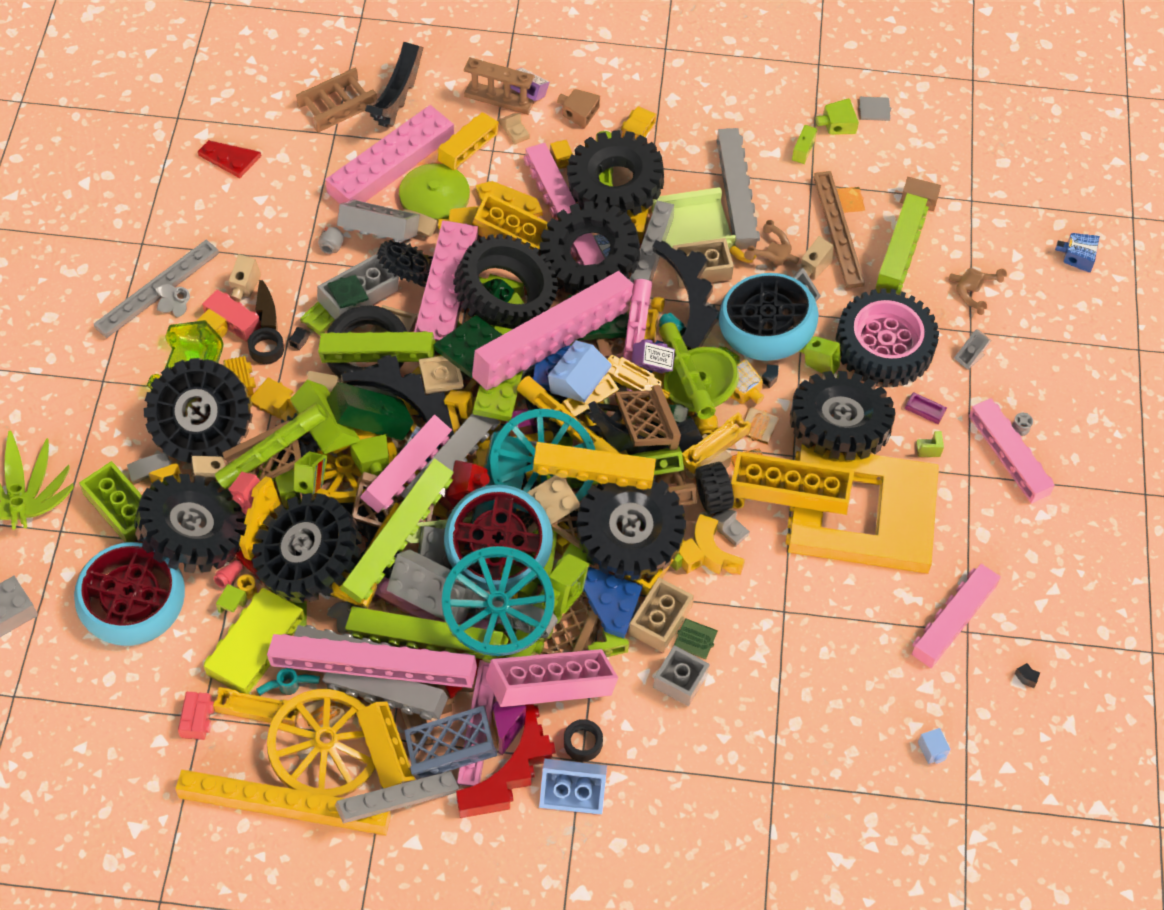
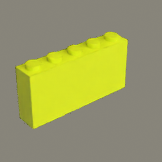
[204,587,305,694]

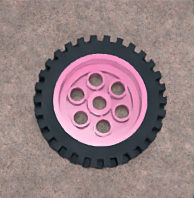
[835,289,939,387]

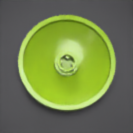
[399,163,470,221]
[664,347,739,411]

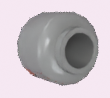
[318,227,344,254]

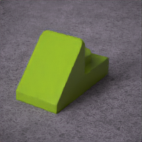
[587,629,629,657]

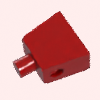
[447,460,490,501]

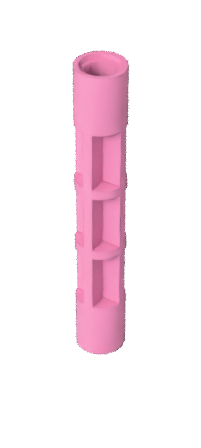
[623,279,652,391]

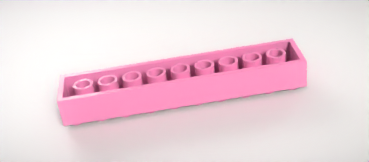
[472,271,634,390]

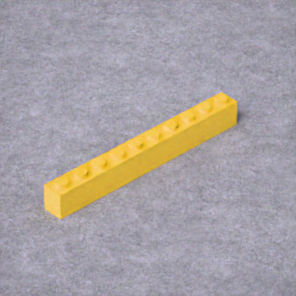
[175,769,391,836]

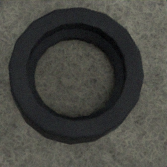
[247,328,284,364]
[564,719,603,761]

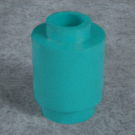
[659,313,686,337]

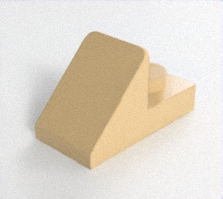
[498,113,530,145]

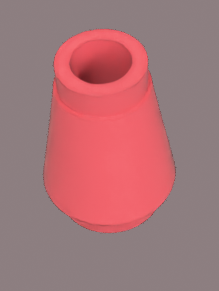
[214,560,243,589]

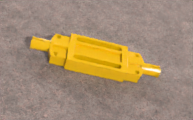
[606,355,670,400]

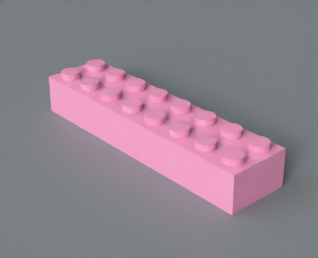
[325,105,454,204]
[414,220,478,353]

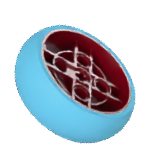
[444,485,553,592]
[74,542,185,646]

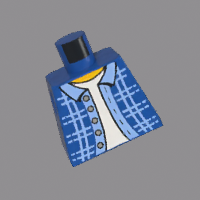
[1055,233,1100,273]

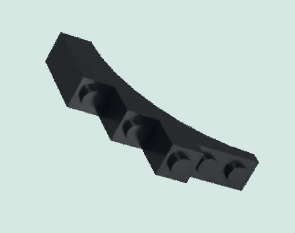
[365,41,424,128]
[652,240,718,351]
[341,355,454,438]
[588,401,703,455]

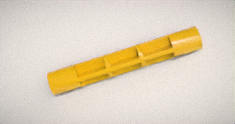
[517,376,620,454]

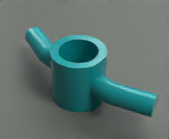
[256,668,320,696]

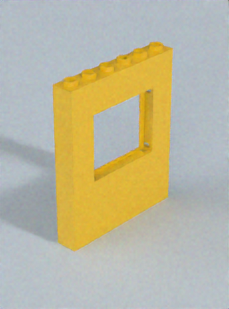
[785,444,939,574]

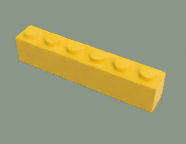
[533,442,656,490]

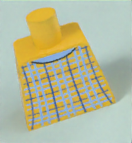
[730,359,764,404]

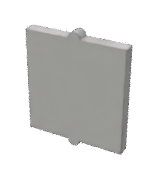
[858,96,892,121]

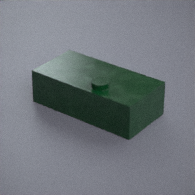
[327,382,414,441]

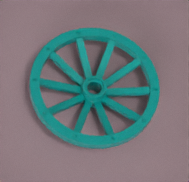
[490,409,595,514]
[442,546,554,656]

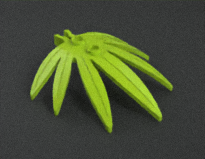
[0,430,74,530]

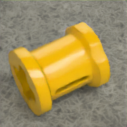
[237,574,257,600]

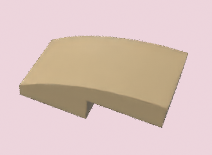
[403,209,438,237]

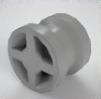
[1012,412,1033,436]

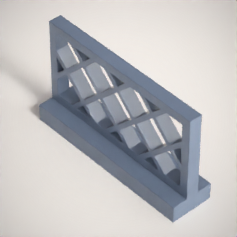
[404,706,497,780]

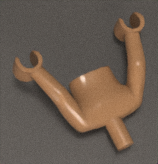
[744,220,800,266]
[949,268,1007,315]

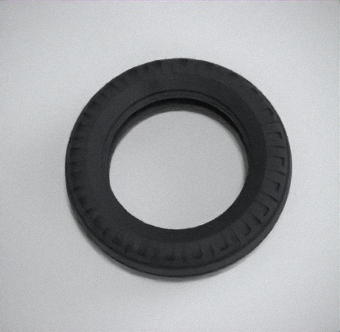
[327,305,407,379]

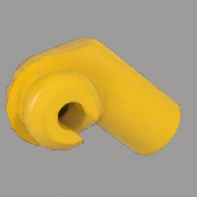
[730,246,756,263]

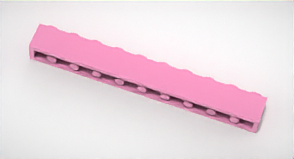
[523,143,605,265]
[267,634,477,688]

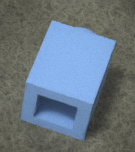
[918,728,951,764]

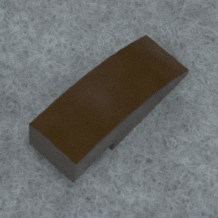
[255,280,278,331]

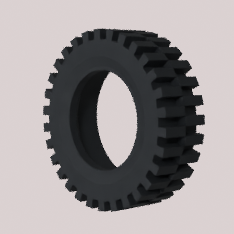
[453,234,558,329]

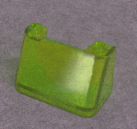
[146,320,224,400]

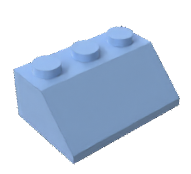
[548,340,612,402]
[539,759,607,815]

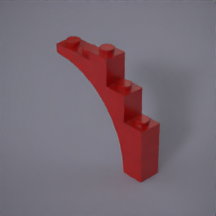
[456,704,556,818]

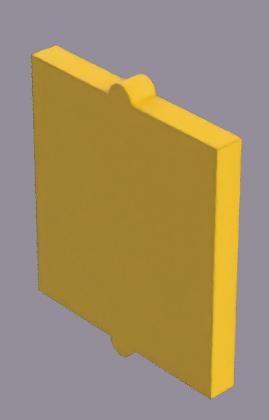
[251,377,294,416]

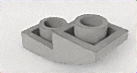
[127,453,171,484]

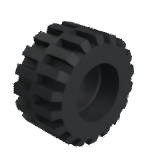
[695,461,734,514]

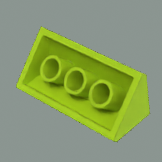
[290,379,360,454]

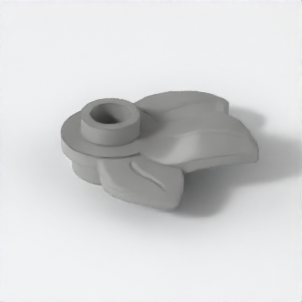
[155,284,190,318]
[327,601,361,633]

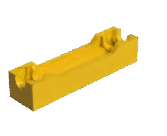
[682,412,751,474]
[213,687,300,727]

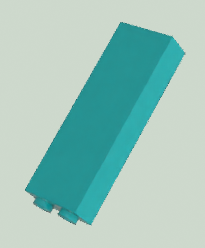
[464,431,532,558]

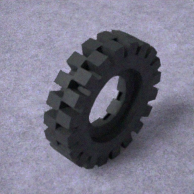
[540,201,640,295]

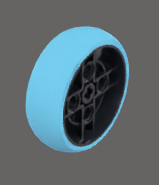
[719,273,819,361]

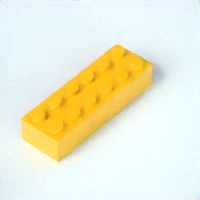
[731,451,854,515]

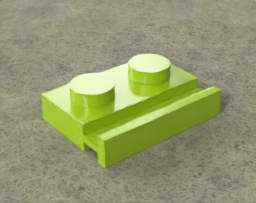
[300,302,335,336]

